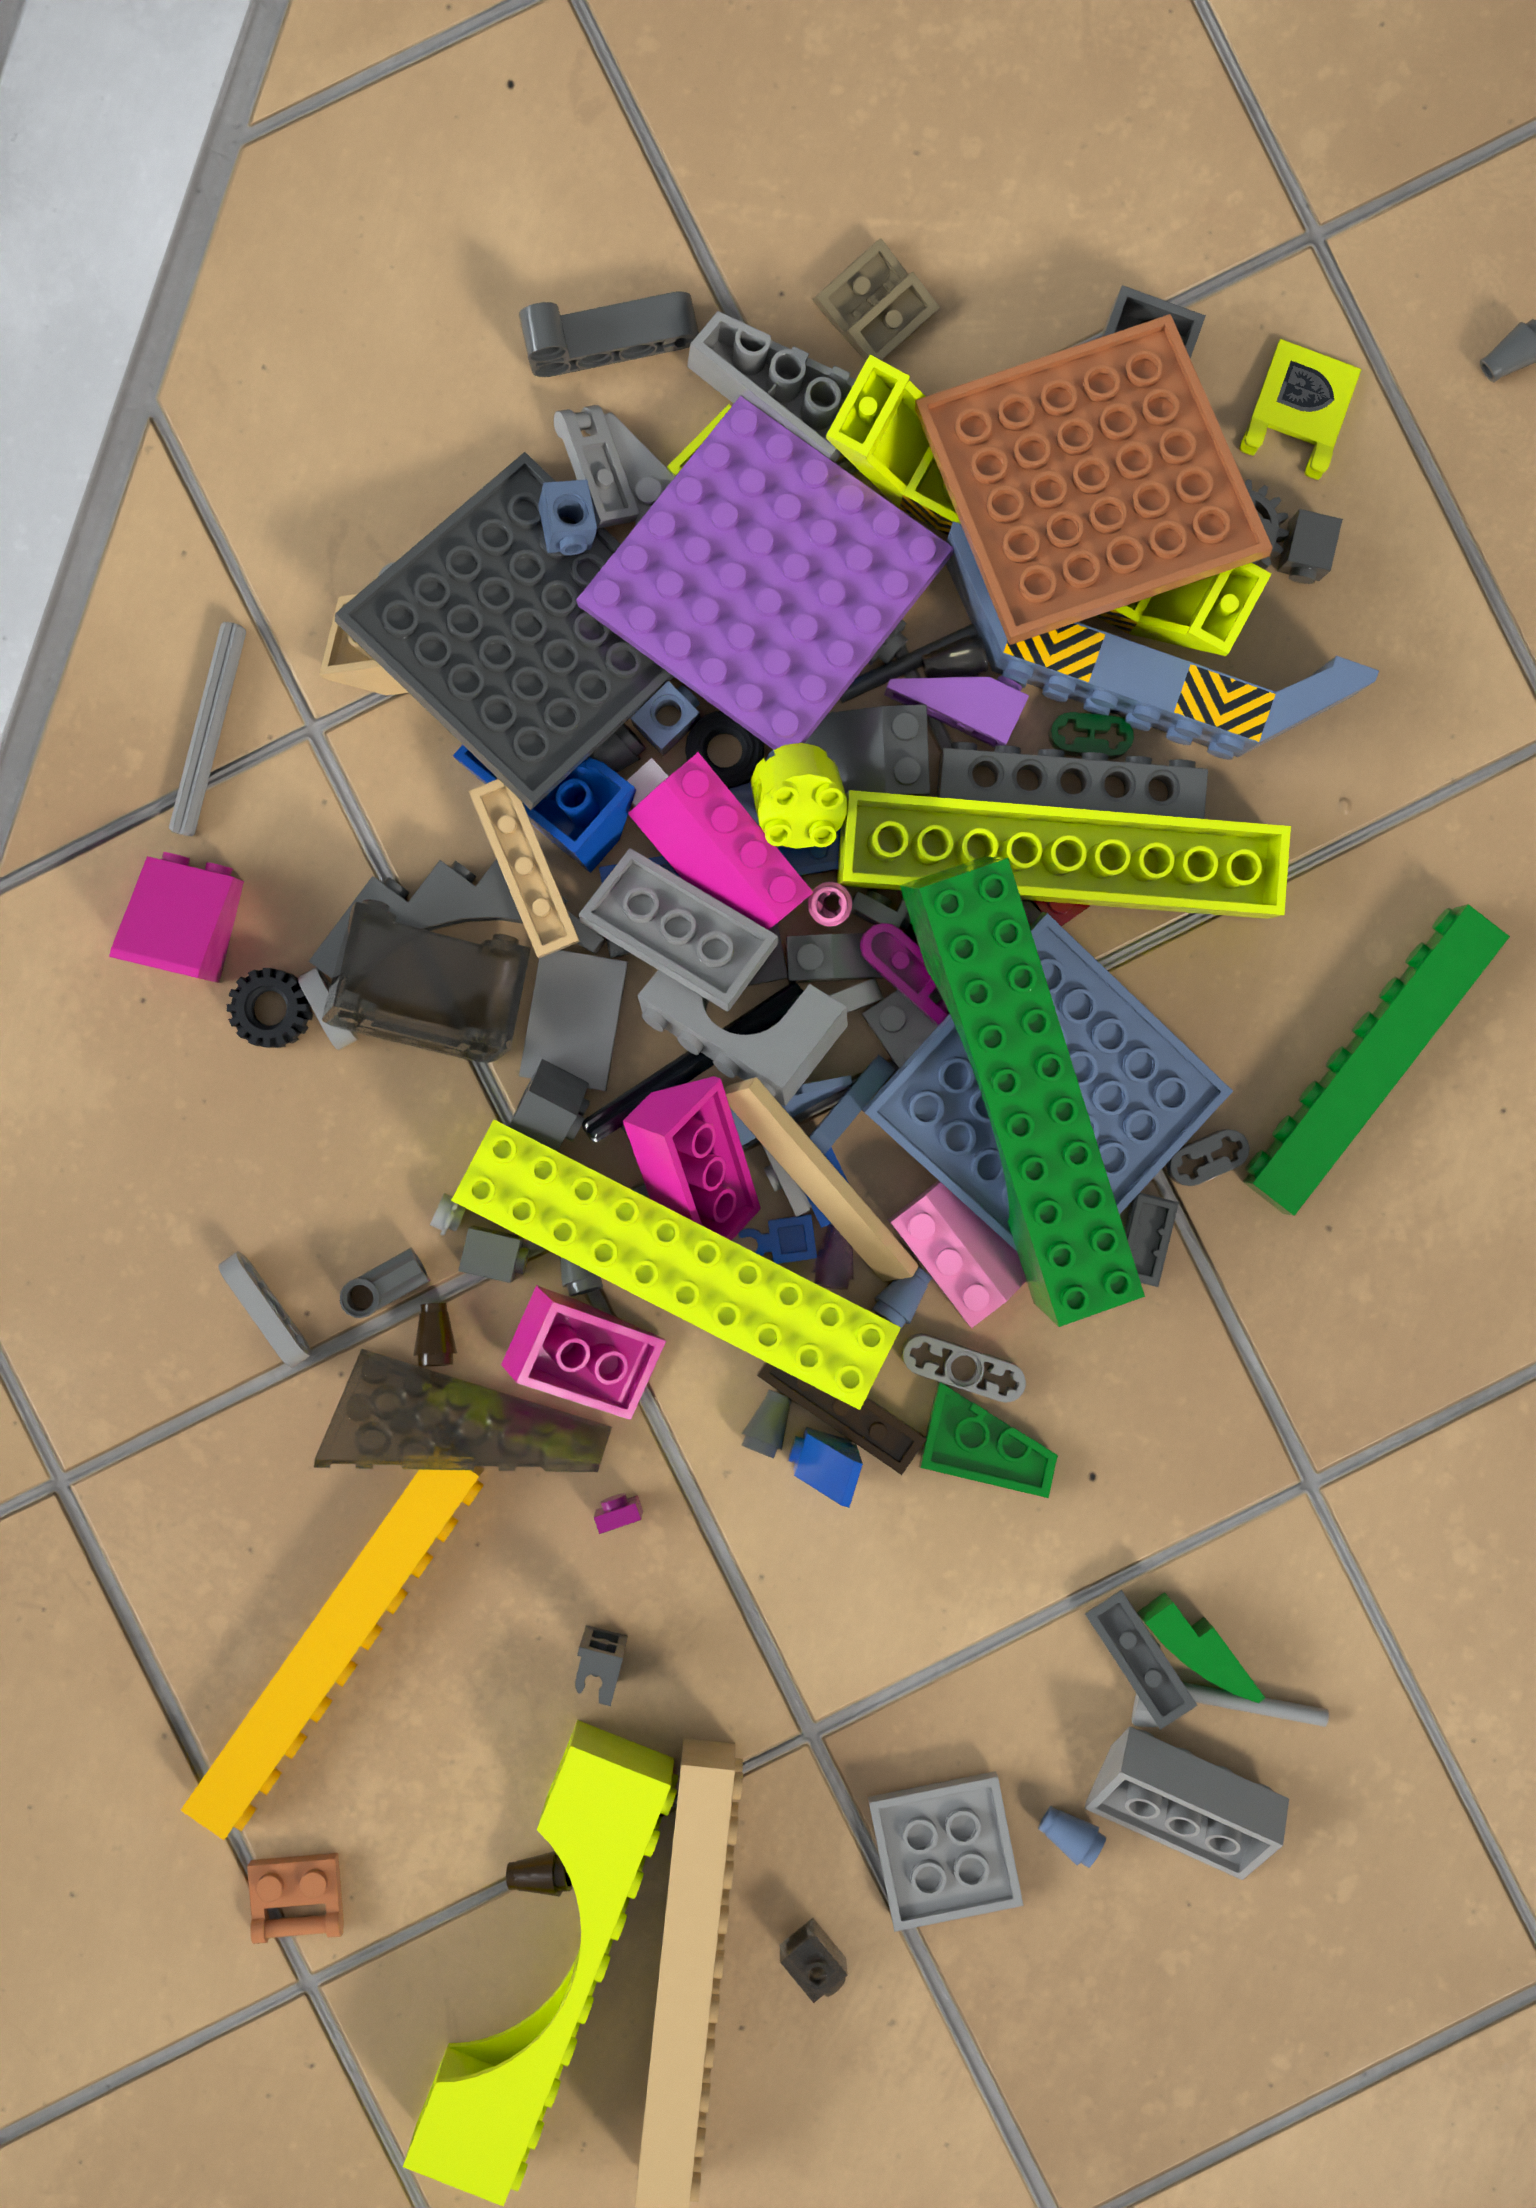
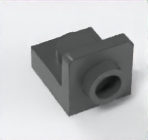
[851,890,911,930]

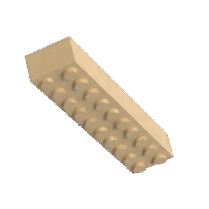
[635,1738,743,2208]

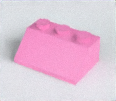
[887,1180,1026,1328]

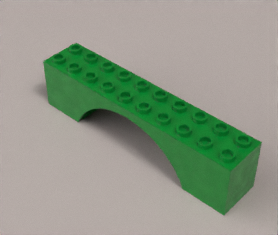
[900,856,1145,1327]

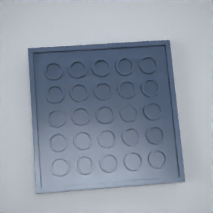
[862,912,1233,1251]

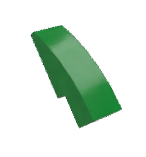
[1137,1592,1265,1703]

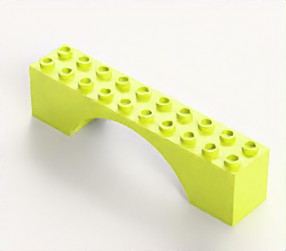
[451,1119,901,1410]
[402,1720,678,2207]

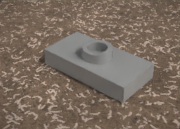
[761,1143,811,1217]

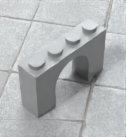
[638,970,848,1106]

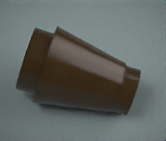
[413,1303,457,1367]
[506,1851,573,1897]

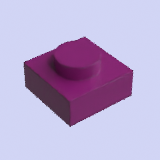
[594,1493,643,1534]

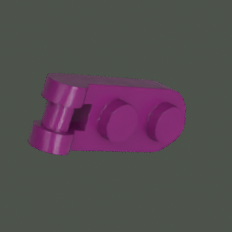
[860,923,950,1027]

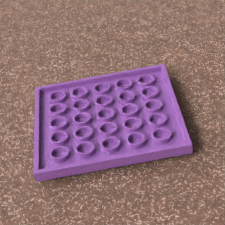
[576,396,954,750]

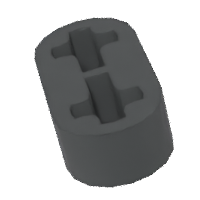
[1166,1129,1250,1186]

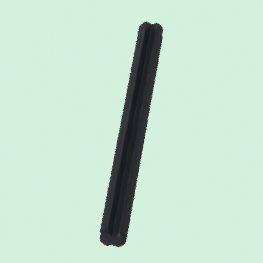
[582,983,803,1143]

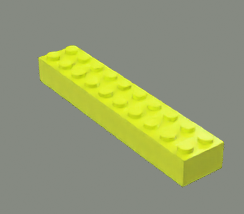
[837,790,1291,919]

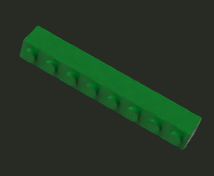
[1243,904,1510,1216]

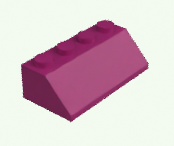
[628,752,814,930]
[623,1076,761,1241]

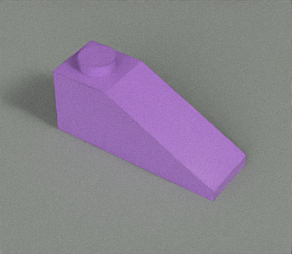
[884,676,1029,747]

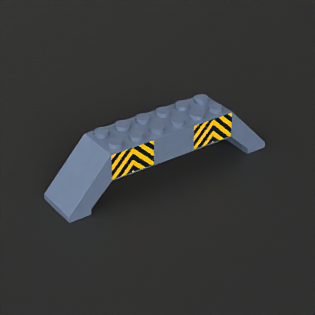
[946,521,1379,760]

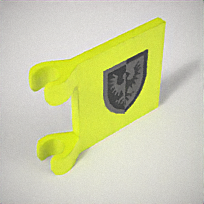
[1239,339,1361,480]

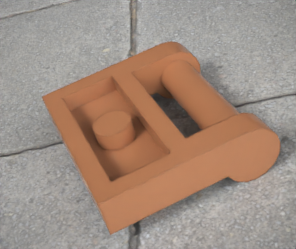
[247,1853,344,1944]

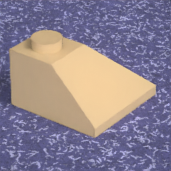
[319,594,409,696]

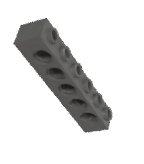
[937,742,1208,819]

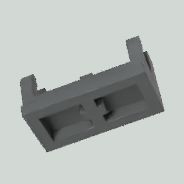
[575,1625,628,1706]

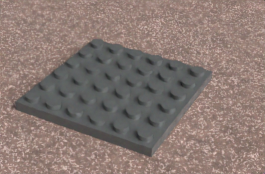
[335,452,674,810]

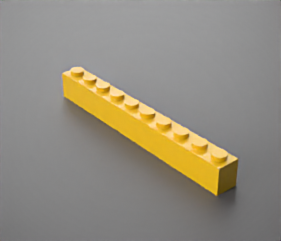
[181,1439,484,1840]

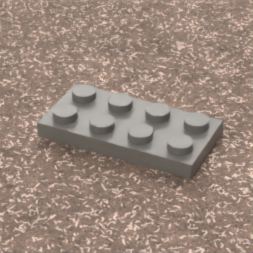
[578,848,778,1012]

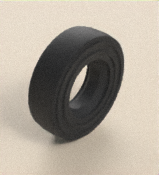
[685,711,764,789]

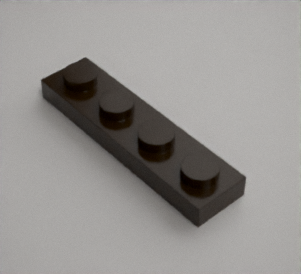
[757,1362,926,1475]

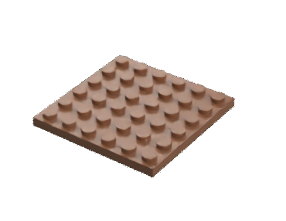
[915,314,1273,645]

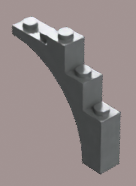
[309,859,606,990]

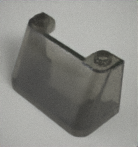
[322,899,531,1063]

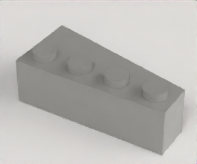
[687,311,856,463]

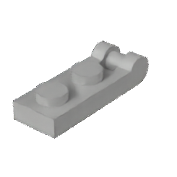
[554,405,639,529]

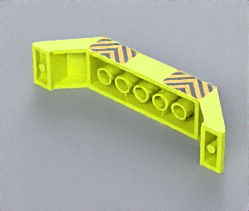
[826,355,1272,656]

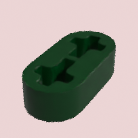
[1048,712,1134,759]

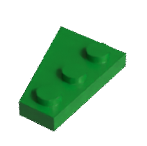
[919,1381,1058,1498]

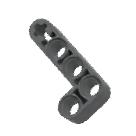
[519,291,699,377]

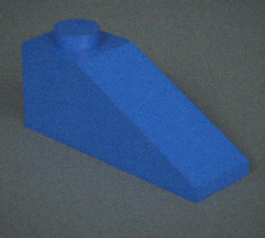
[788,1427,863,1508]

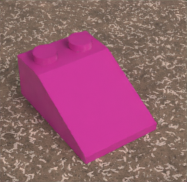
[501,1285,666,1420]

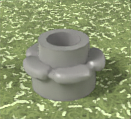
[430,1193,466,1235]

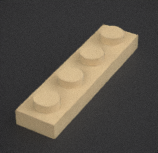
[469,779,580,958]

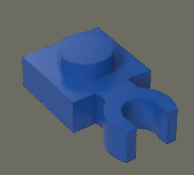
[738,1214,817,1264]

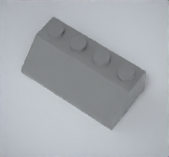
[1085,1726,1289,1880]

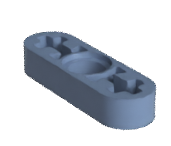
[809,1054,895,1154]

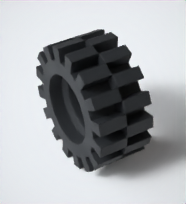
[227,968,313,1048]

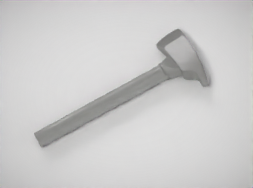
[1132,1642,1329,1727]

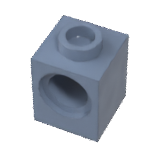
[538,479,597,555]
[631,681,700,756]

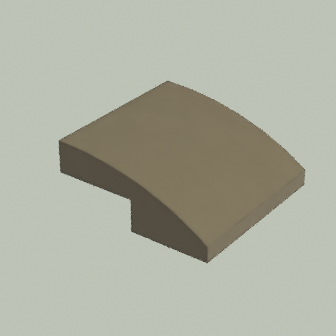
[812,238,940,360]

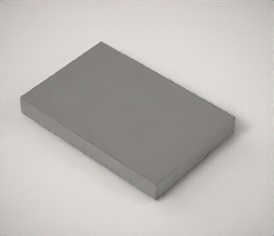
[519,950,628,1091]

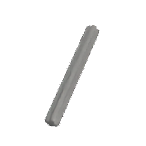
[169,622,246,836]

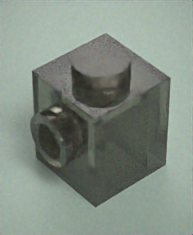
[779,1918,848,2003]

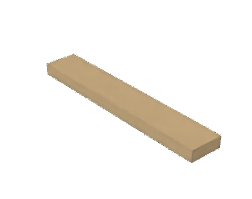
[725,1077,919,1282]

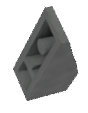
[786,932,917,984]

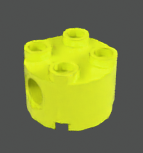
[751,743,847,849]

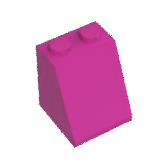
[109,852,244,983]

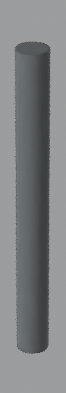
[840,623,979,703]

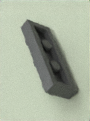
[1085,1589,1198,1730]

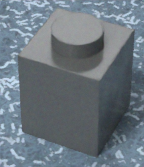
[1277,509,1343,584]
[458,1225,529,1283]

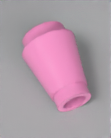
[808,882,852,926]

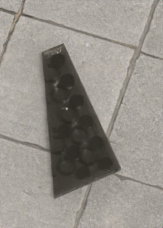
[314,1349,612,1472]

